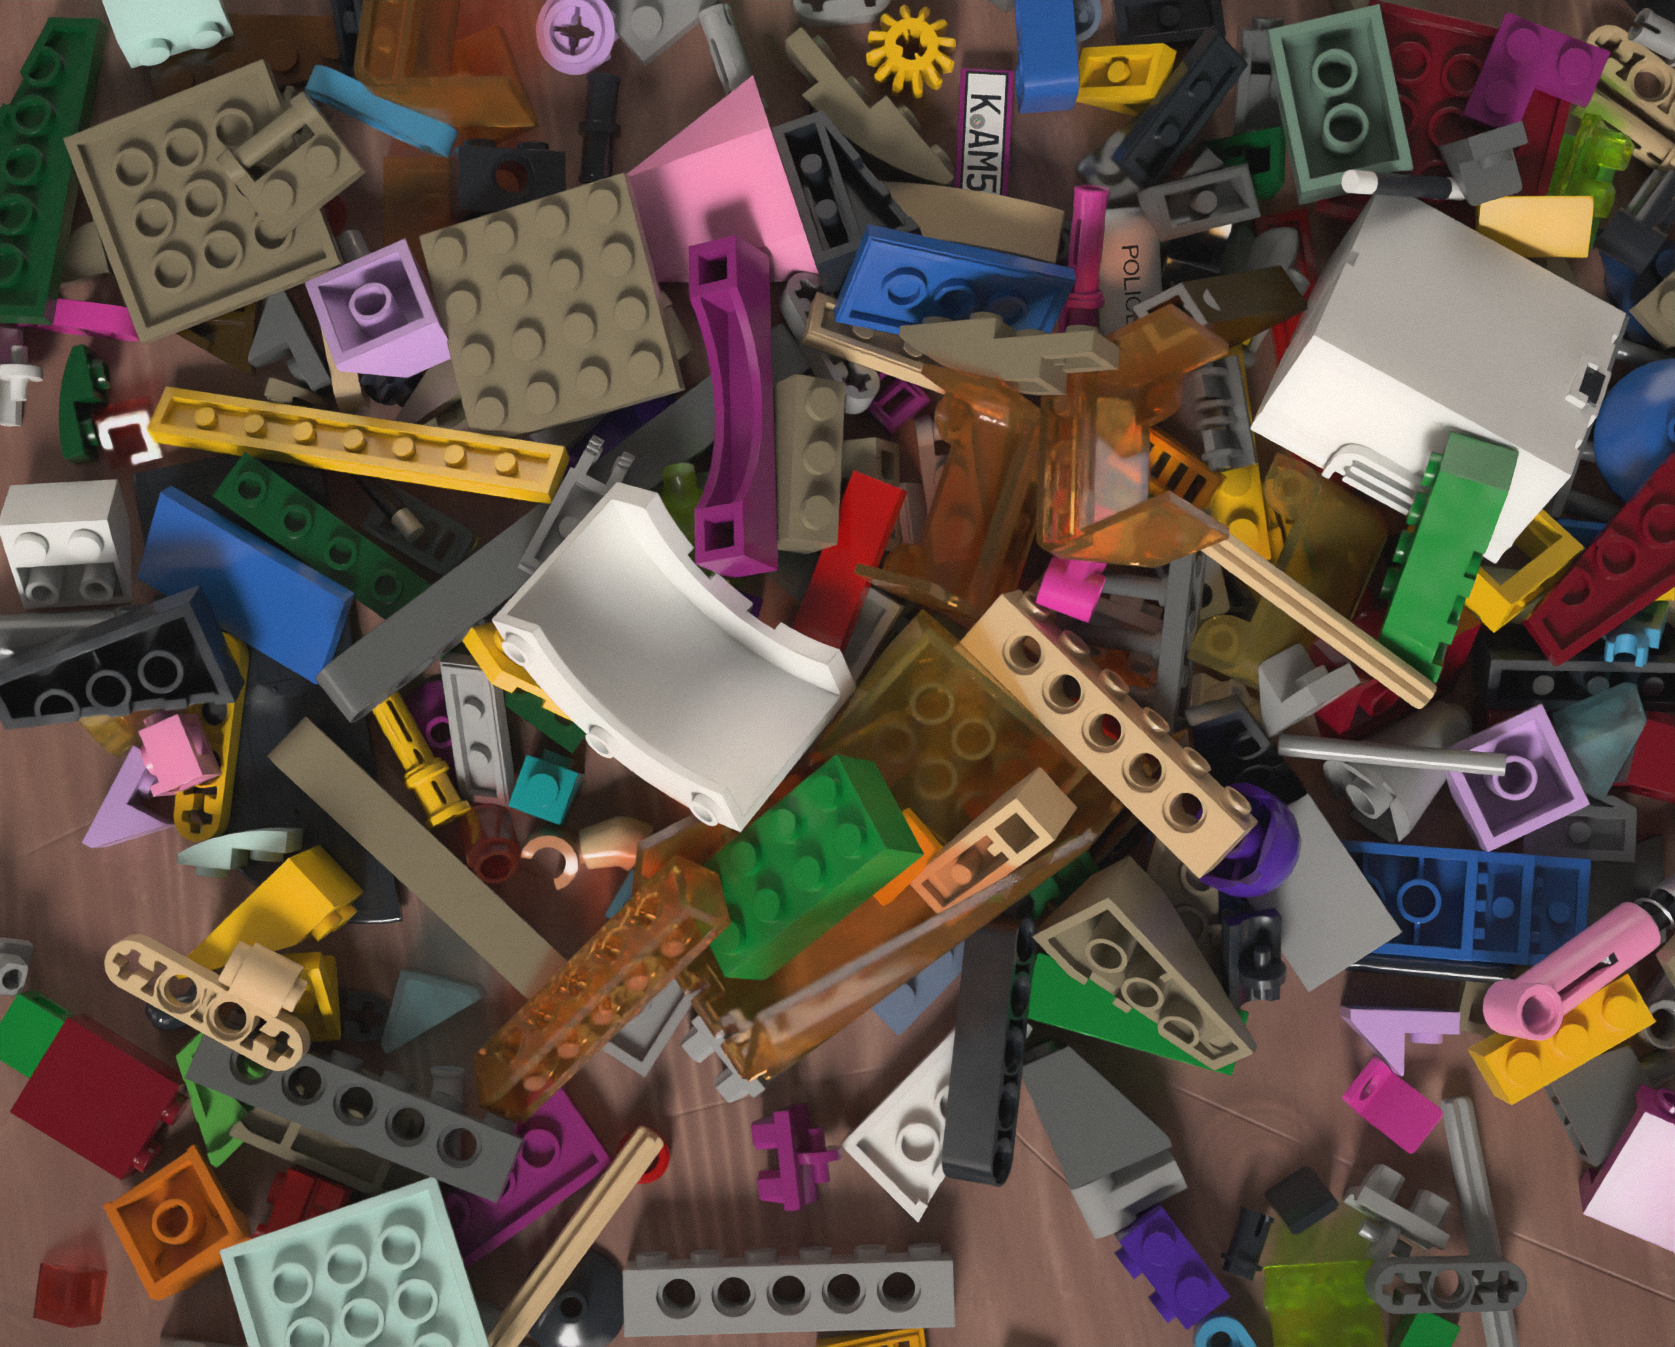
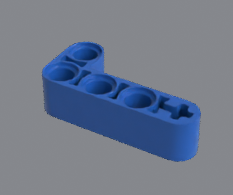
[1014,0,1079,114]

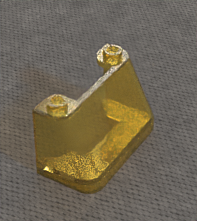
[1187,452,1389,694]

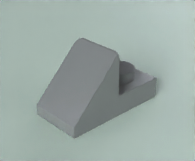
[1258,644,1360,738]

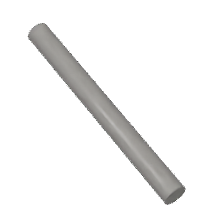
[1278,734,1506,776]

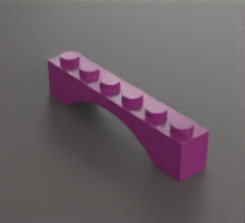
[689,235,778,579]

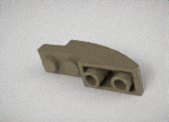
[785,27,955,187]
[899,312,1120,395]

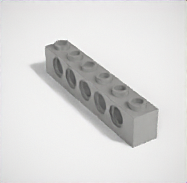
[623,1243,955,1337]

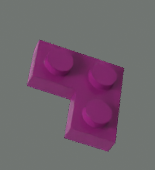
[1461,12,1611,131]

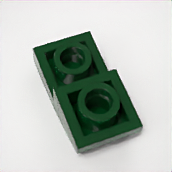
[59,344,112,465]

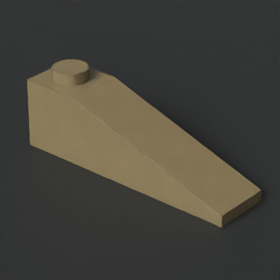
[1032,856,1257,1070]

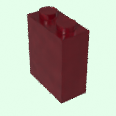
[10,1013,190,1180]

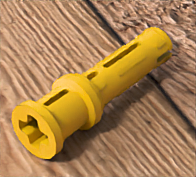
[372,691,472,832]

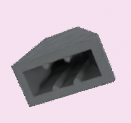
[1022,1038,1172,1190]

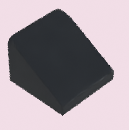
[1265,1166,1339,1235]

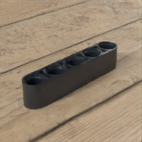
[942,910,1036,1187]

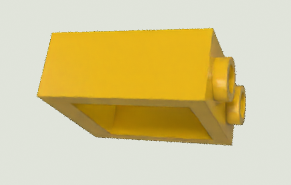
[1406,509,1584,633]

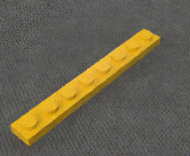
[146,386,570,504]

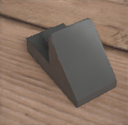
[1438,121,1528,206]
[248,290,333,396]

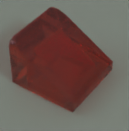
[93,396,164,470]
[33,1262,107,1328]

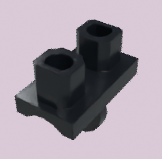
[1221,904,1287,1009]

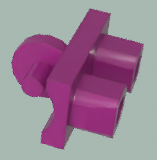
[751,1103,843,1211]

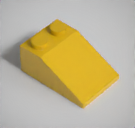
[174,845,364,980]

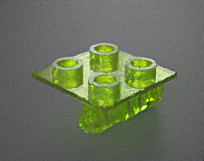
[1263,1260,1386,1347]

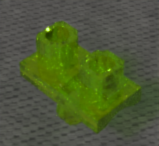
[1548,113,1634,218]

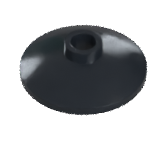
[523,1249,624,1347]

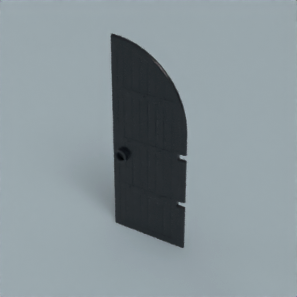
[132,454,403,925]

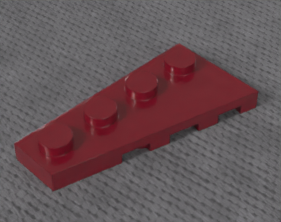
[1522,451,1675,667]

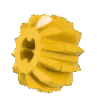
[866,4,956,99]

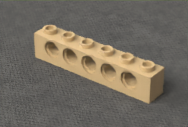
[960,590,1258,878]

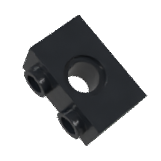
[449,138,566,222]

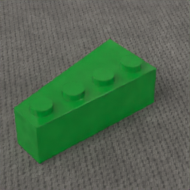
[1377,432,1519,683]

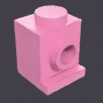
[138,710,222,797]

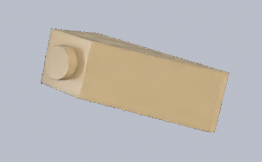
[910,767,1077,921]

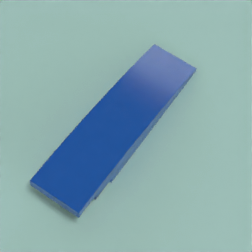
[1145,830,1591,965]

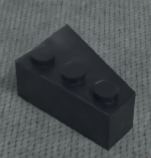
[771,110,922,294]

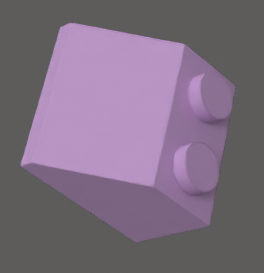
[305,239,451,378]
[1444,704,1590,852]

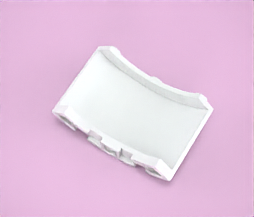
[492,482,857,832]

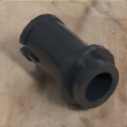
[1220,1206,1275,1281]

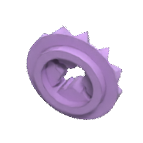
[536,0,619,75]

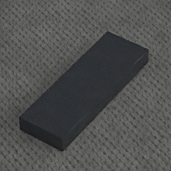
[1110,28,1248,191]

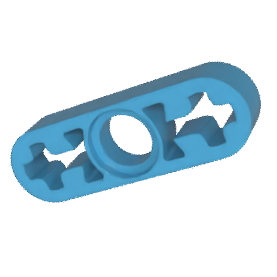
[304,65,459,159]

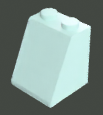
[102,0,234,68]

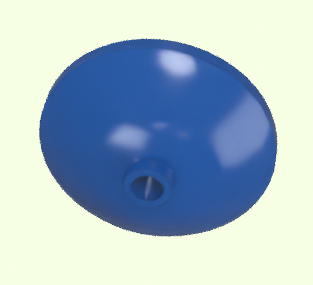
[1593,358,1675,504]

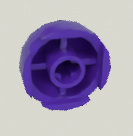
[1195,782,1302,897]

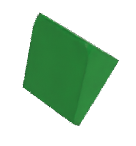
[1387,1313,1461,1347]

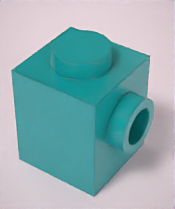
[508,749,584,825]

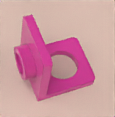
[1342,1056,1444,1154]

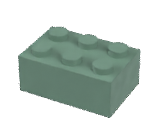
[1266,4,1413,205]

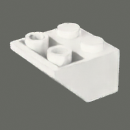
[0,479,133,609]

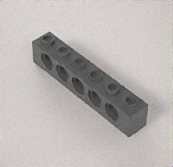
[185,1009,526,1203]

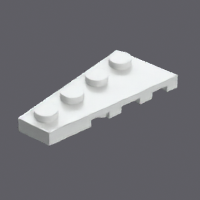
[841,1023,1033,1222]

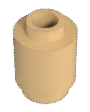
[218,941,309,1017]

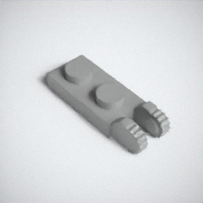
[518,435,635,575]

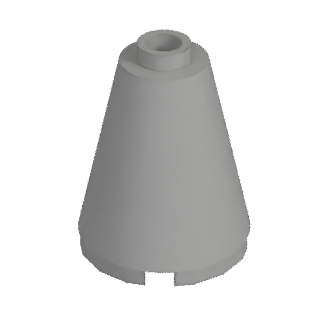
[1323,700,1473,844]

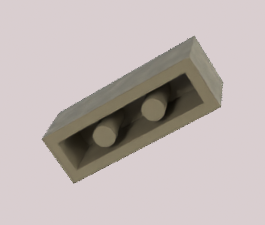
[773,374,845,554]

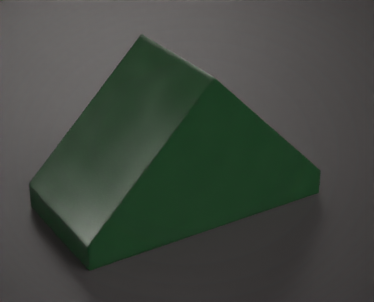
[1191,126,1286,200]

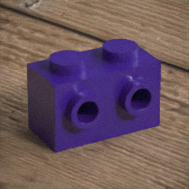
[1113,1203,1230,1330]

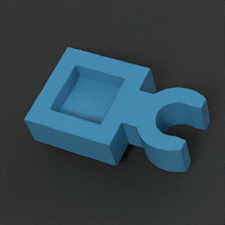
[1602,601,1669,667]

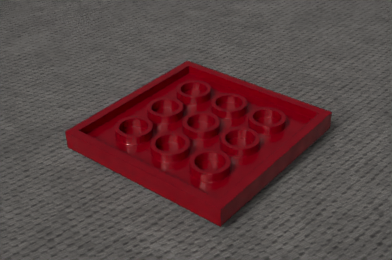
[1314,0,1571,260]

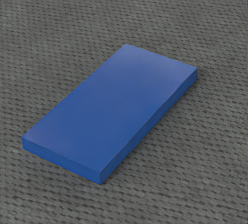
[833,224,1076,335]
[137,486,355,685]

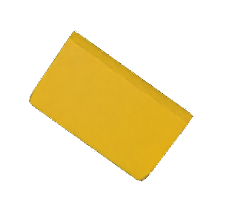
[1475,196,1594,258]

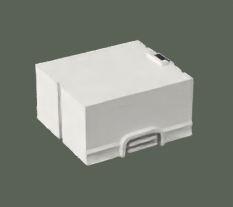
[1250,195,1626,563]

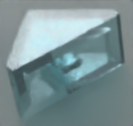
[1552,682,1647,799]
[381,966,488,1054]

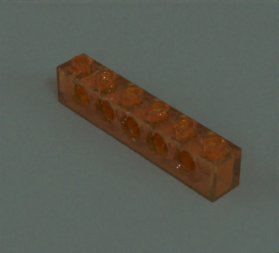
[472,855,731,1123]

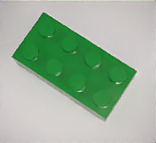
[680,754,924,980]

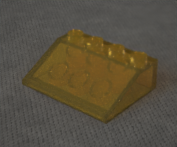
[815,609,1090,847]

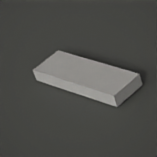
[440,652,515,807]

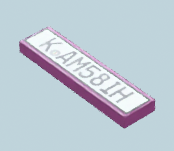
[954,68,1014,197]

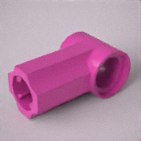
[1036,503,1123,623]

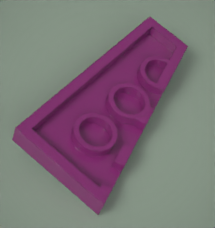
[444,1073,614,1269]

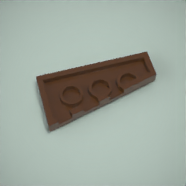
[149,13,343,101]

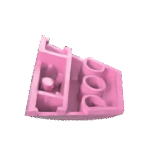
[627,75,820,282]

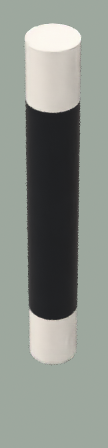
[1341,170,1465,201]
[348,473,425,542]

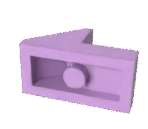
[82,746,175,848]
[1340,1005,1460,1076]

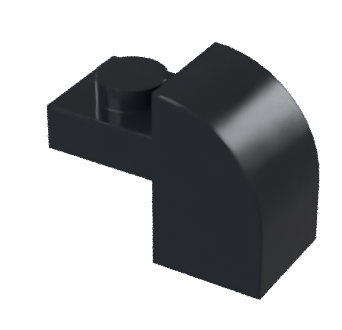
[1161,224,1232,286]

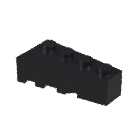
[0,585,245,730]

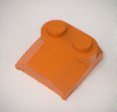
[102,1144,252,1301]

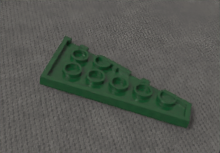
[0,17,108,325]

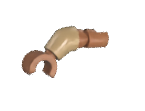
[520,815,697,897]

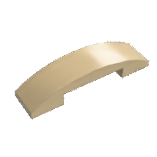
[882,181,1065,265]

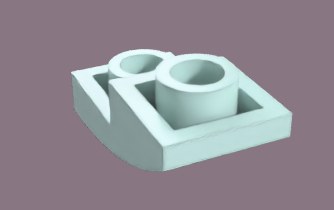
[177,827,304,878]

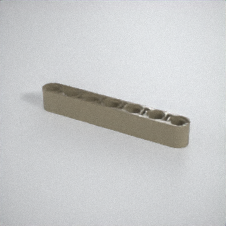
[267,716,580,1012]

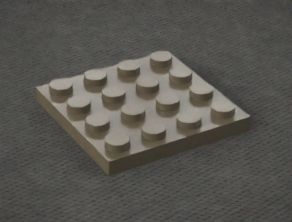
[63,59,345,344]
[419,173,685,439]

